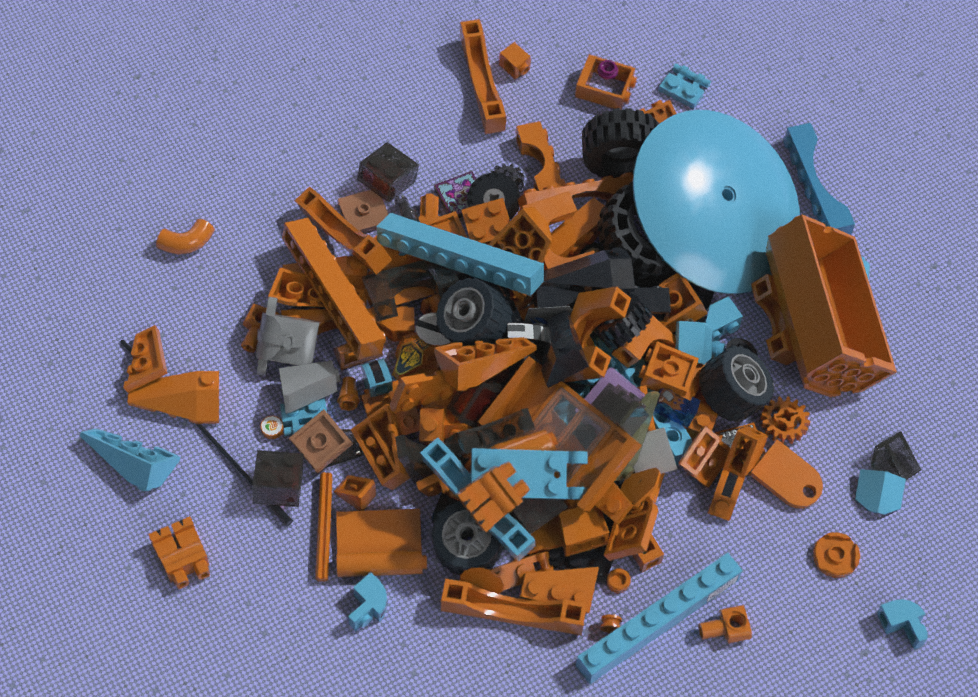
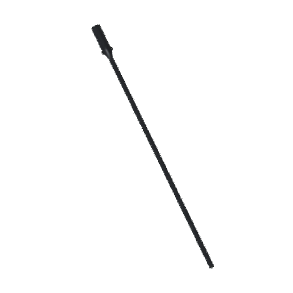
[120,339,293,527]

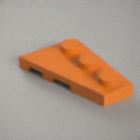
[123,325,167,393]
[519,567,599,614]

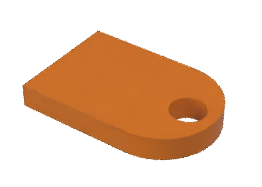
[749,439,823,509]

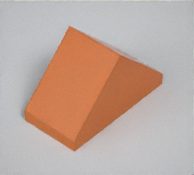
[334,475,376,511]

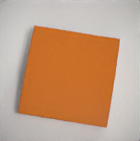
[678,425,730,488]

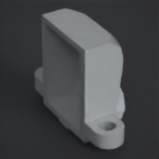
[255,297,319,376]

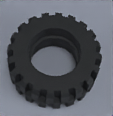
[582,108,659,178]

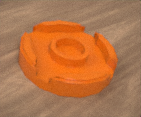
[813,532,861,578]

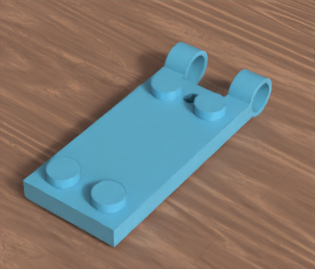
[471,448,588,500]

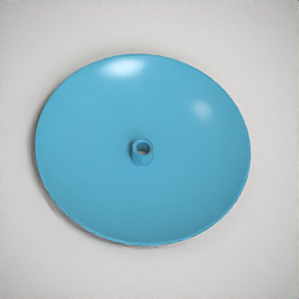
[633,110,800,294]

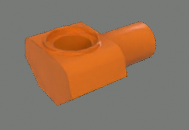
[241,304,280,353]
[698,605,752,643]

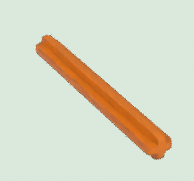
[315,472,333,582]

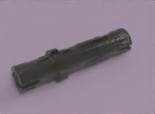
[394,195,420,222]

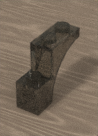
[444,408,536,460]

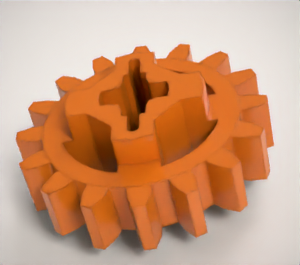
[760,396,811,444]

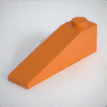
[434,337,537,391]

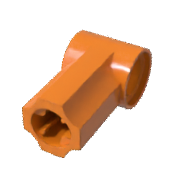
[418,193,440,223]

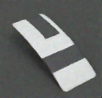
[507,323,546,341]

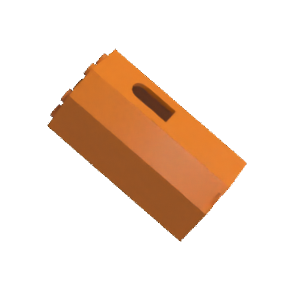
[765,214,897,397]

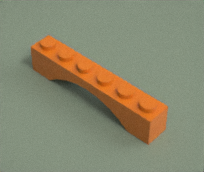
[460,19,506,134]
[517,172,633,208]
[294,186,392,275]
[281,306,415,342]
[441,579,587,636]

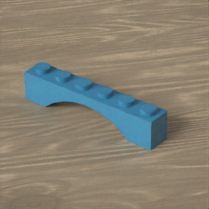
[783,123,855,235]

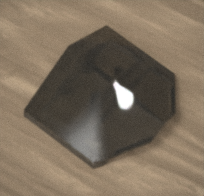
[871,431,922,480]

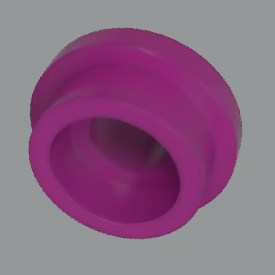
[597,60,618,80]

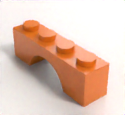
[515,121,566,191]
[751,274,796,365]

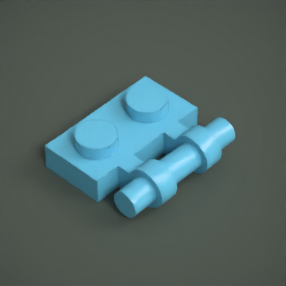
[659,63,711,109]
[280,397,327,437]

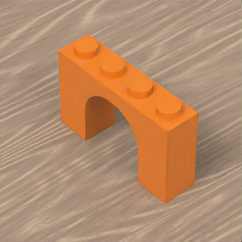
[518,191,595,270]
[564,286,631,382]
[611,315,707,411]

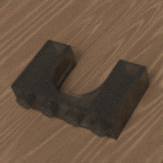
[361,260,459,322]

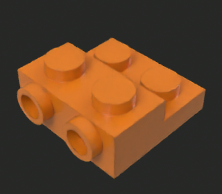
[638,341,699,397]

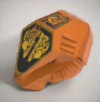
[392,332,443,381]

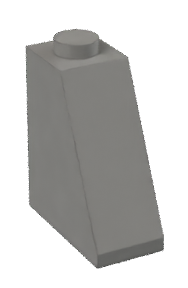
[279,360,340,413]

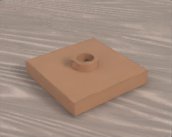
[338,188,388,233]
[289,409,353,473]

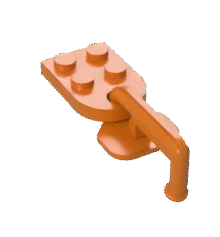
[604,468,665,561]

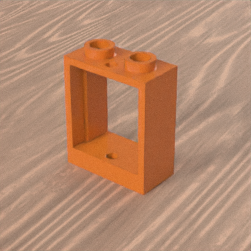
[575,54,637,110]

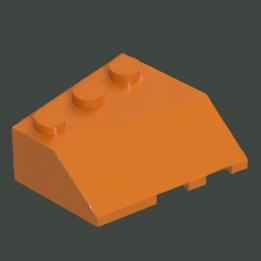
[488,206,553,303]

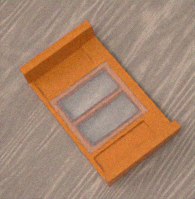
[478,356,642,512]

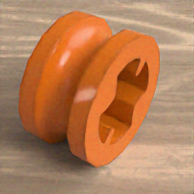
[600,614,622,633]

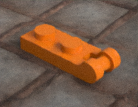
[489,550,554,590]

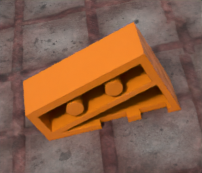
[351,404,411,490]

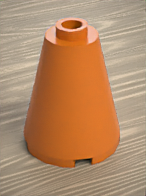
[491,429,559,451]

